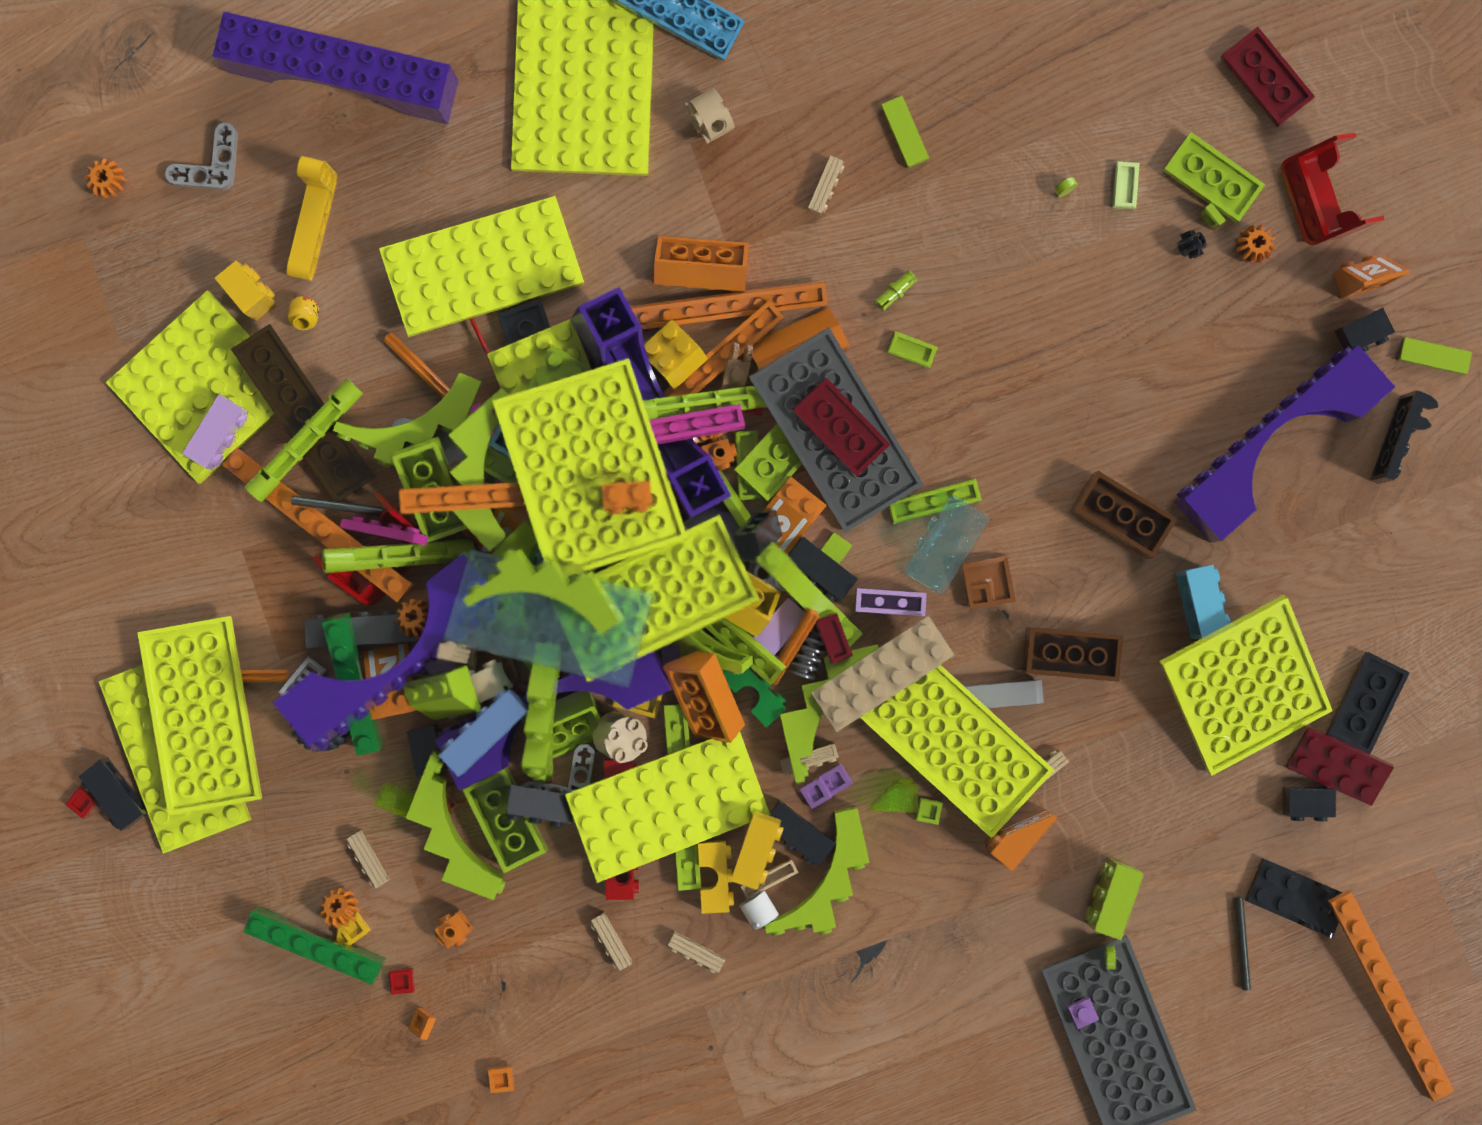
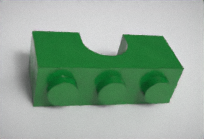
[723,667,787,728]

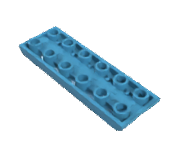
[612,0,745,61]

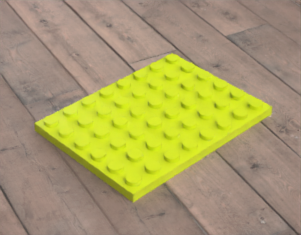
[511,0,654,176]
[493,359,687,577]

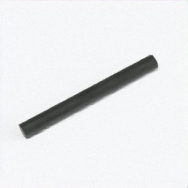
[291,496,386,516]
[1234,896,1251,991]

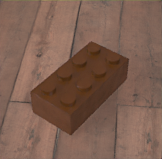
[1069,471,1177,559]
[1022,627,1123,682]

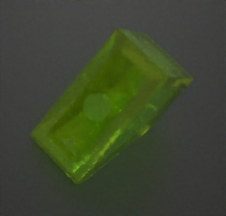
[870,778,918,812]
[374,781,416,817]

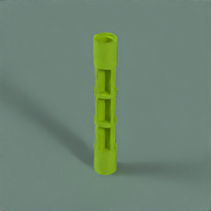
[244,378,364,502]
[643,386,767,420]
[322,538,475,573]

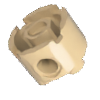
[684,88,735,144]
[469,660,513,703]
[593,711,647,763]

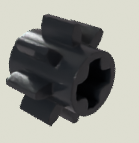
[1177,229,1207,259]

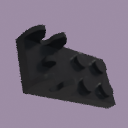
[1370,390,1438,484]
[1245,858,1343,939]

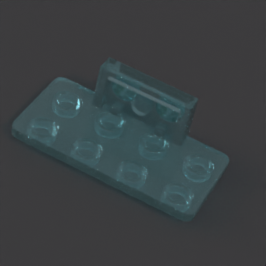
[905,495,989,594]

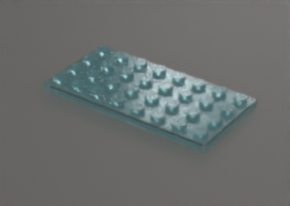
[444,550,654,687]

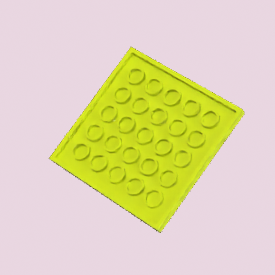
[106,290,276,484]
[1159,595,1333,776]

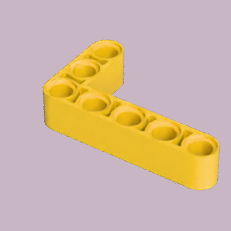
[287,156,337,281]

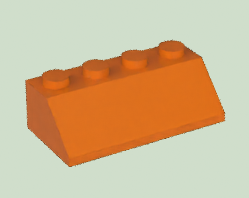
[654,236,749,292]
[752,307,849,371]
[663,651,745,743]

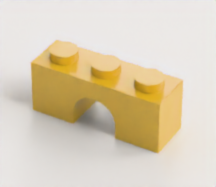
[698,840,734,914]

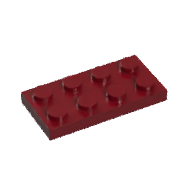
[1220,27,1315,127]
[792,377,891,476]
[1286,726,1394,806]

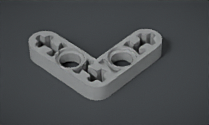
[165,122,238,190]
[522,744,595,794]

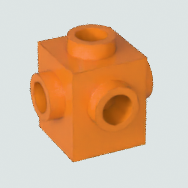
[701,436,738,471]
[435,909,474,948]

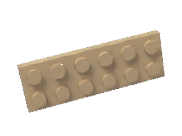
[812,616,955,732]

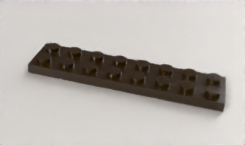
[231,324,376,502]

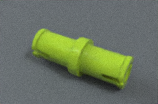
[874,270,918,311]

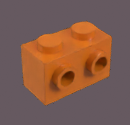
[602,481,652,515]

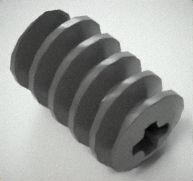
[789,630,826,680]

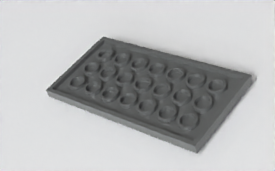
[749,327,924,533]
[1040,935,1196,1125]

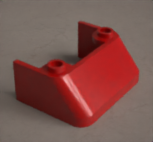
[1281,133,1385,245]
[312,492,422,605]

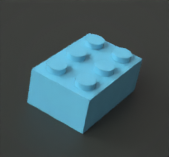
[1175,565,1231,639]

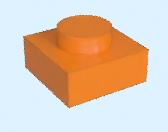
[408,1007,436,1040]
[488,1066,515,1094]

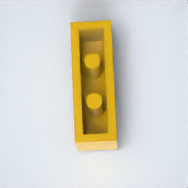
[731,811,783,890]

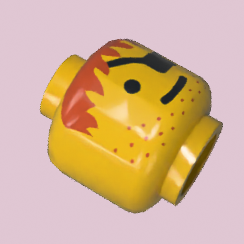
[288,296,319,330]

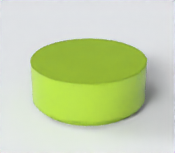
[1054,177,1078,198]
[1105,946,1116,970]

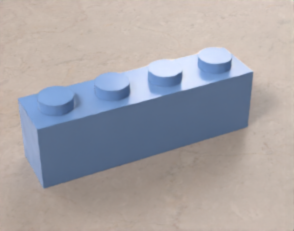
[439,689,529,777]

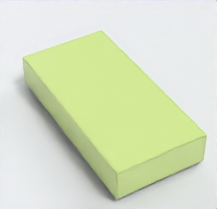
[1112,161,1140,210]

